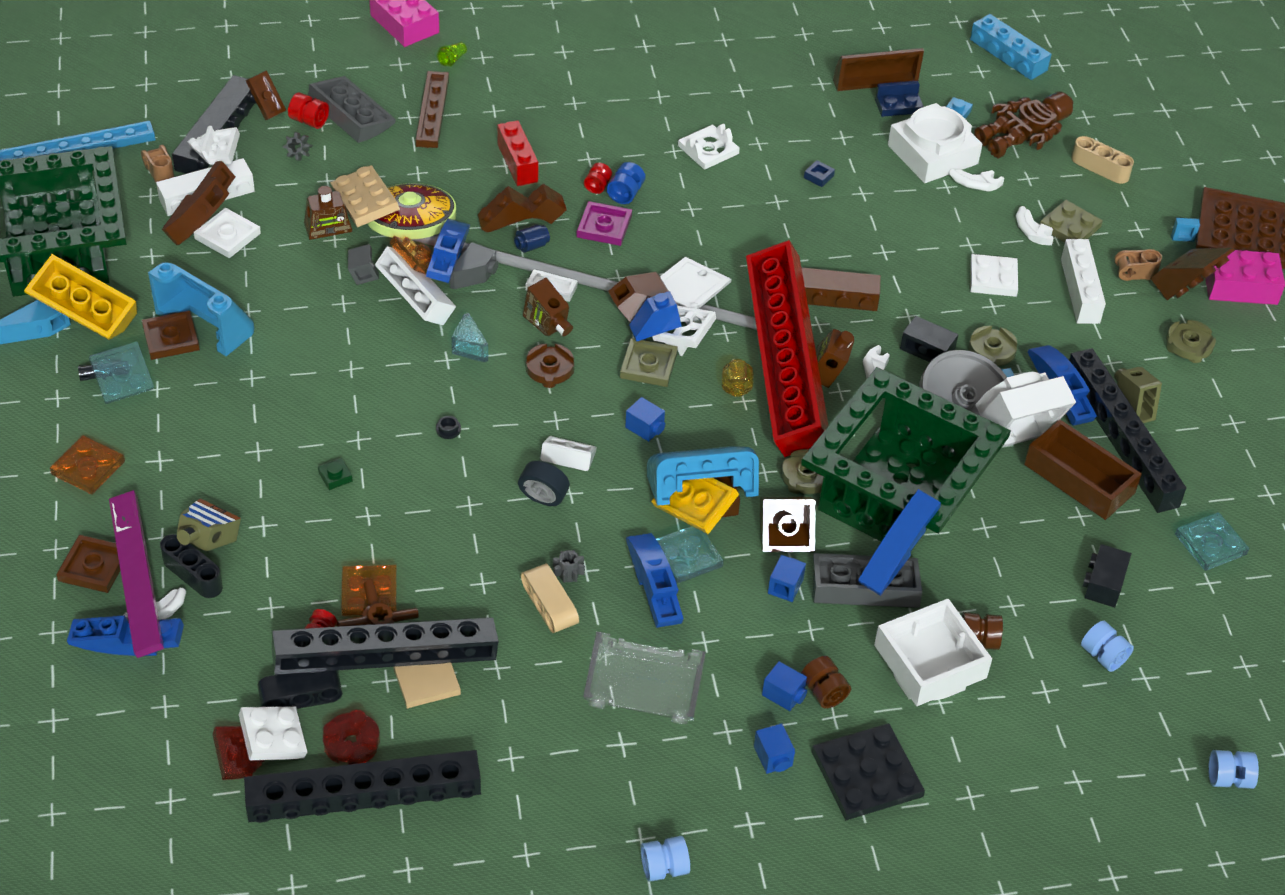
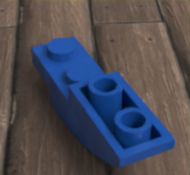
[426,218,470,283]
[1028,345,1097,426]
[626,533,684,628]
[67,615,184,656]

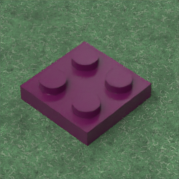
[577,201,632,246]

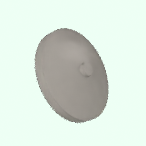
[919,350,1007,415]

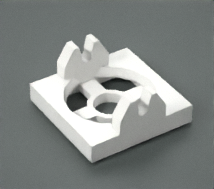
[678,123,739,170]
[652,306,716,356]

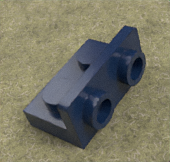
[875,81,924,117]

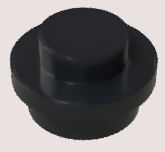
[436,416,461,439]

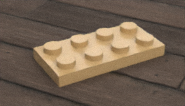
[330,165,400,227]

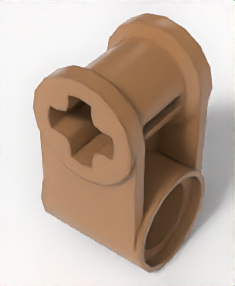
[141,144,174,182]
[1114,249,1162,281]

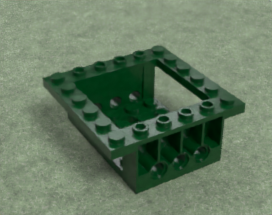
[0,146,127,297]
[801,367,1011,551]

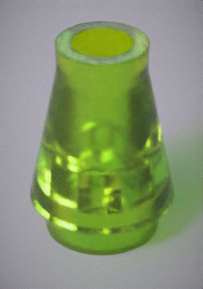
[437,42,467,66]

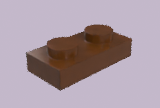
[245,70,286,120]

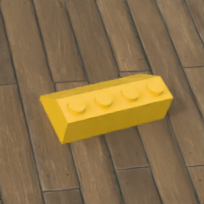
[24,254,137,340]

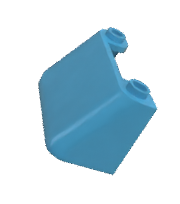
[148,262,255,356]
[647,446,759,506]

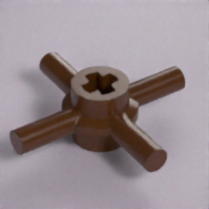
[337,580,419,627]

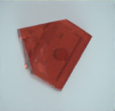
[212,726,265,780]

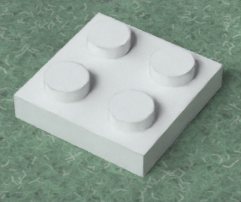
[194,208,261,258]
[970,254,1018,297]
[239,707,307,760]

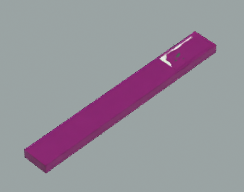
[109,490,164,658]

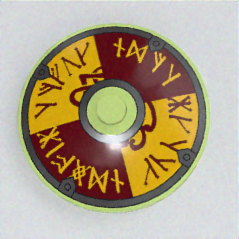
[367,183,456,239]

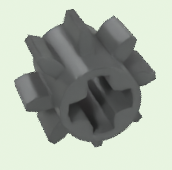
[283,132,313,161]
[553,550,585,583]

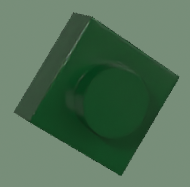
[318,458,353,490]

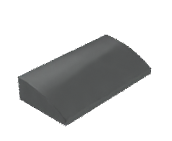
[308,76,396,143]
[813,553,922,608]

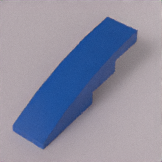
[858,489,941,596]

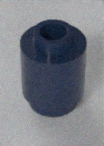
[514,224,550,253]

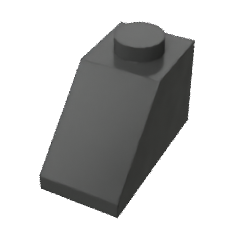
[450,242,498,289]

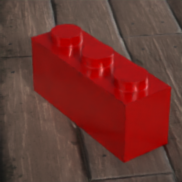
[497,120,538,186]

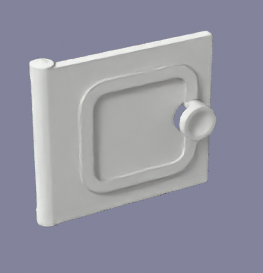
[660,257,731,309]

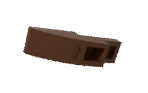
[162,161,236,245]

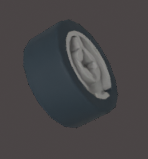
[518,461,570,506]

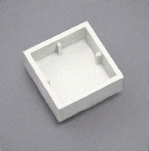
[888,103,982,183]
[975,372,1076,447]
[874,599,992,706]

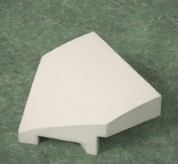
[187,126,240,165]

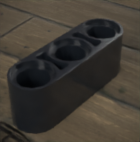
[160,534,223,598]
[258,670,343,709]

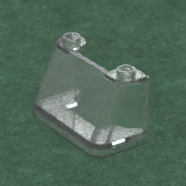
[583,632,707,724]

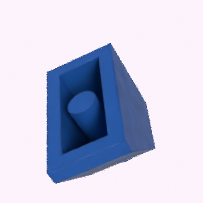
[629,291,682,342]

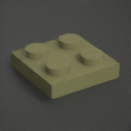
[1040,200,1103,242]
[620,338,678,387]

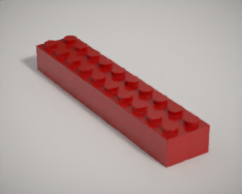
[746,240,829,457]

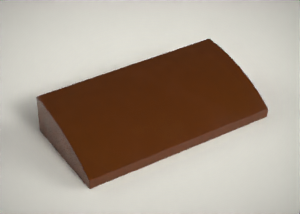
[833,48,924,91]

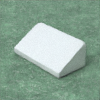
[540,436,597,471]

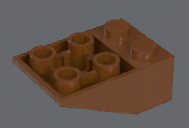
[1150,248,1235,300]

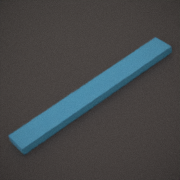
[0,121,155,161]

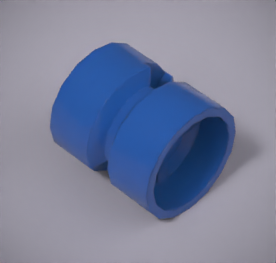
[607,162,645,204]

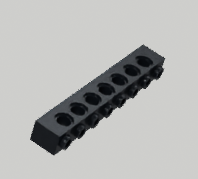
[1069,348,1186,513]
[272,618,499,675]
[244,750,481,823]

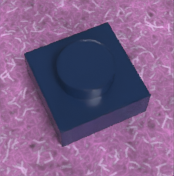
[804,160,835,187]

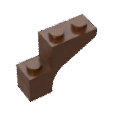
[477,184,567,232]

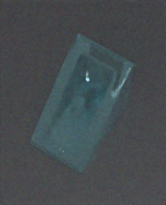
[451,313,488,362]

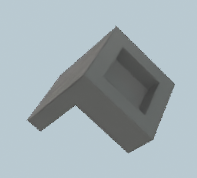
[348,244,379,285]

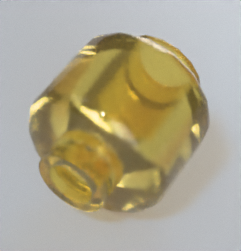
[722,359,754,397]

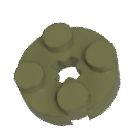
[1166,320,1216,363]
[968,326,1017,366]
[782,449,823,494]

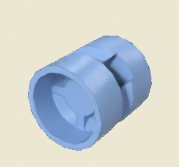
[1081,621,1134,672]
[1208,750,1259,789]
[640,836,690,882]

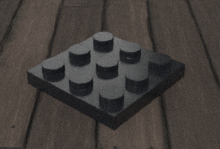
[811,723,925,821]

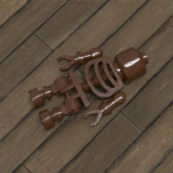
[974,92,1073,159]

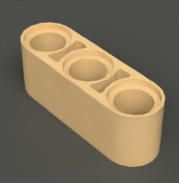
[1071,136,1134,184]
[521,563,579,633]

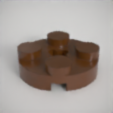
[526,344,574,388]

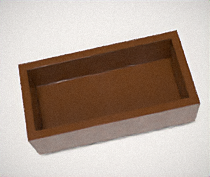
[1024,419,1142,520]

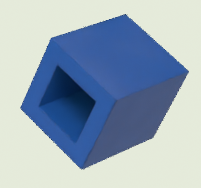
[625,397,665,442]
[768,555,806,602]
[762,661,808,711]
[754,724,795,774]

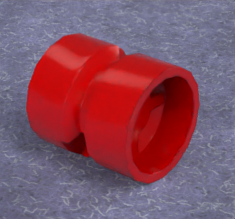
[288,92,329,129]

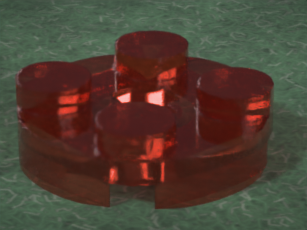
[323,710,380,765]

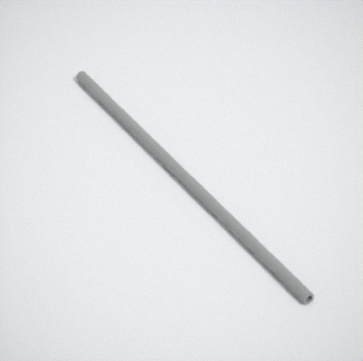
[408,235,757,330]

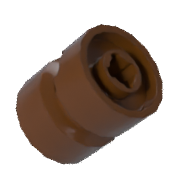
[962,612,1003,650]
[801,656,851,709]

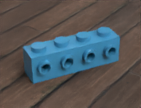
[970,14,1051,80]

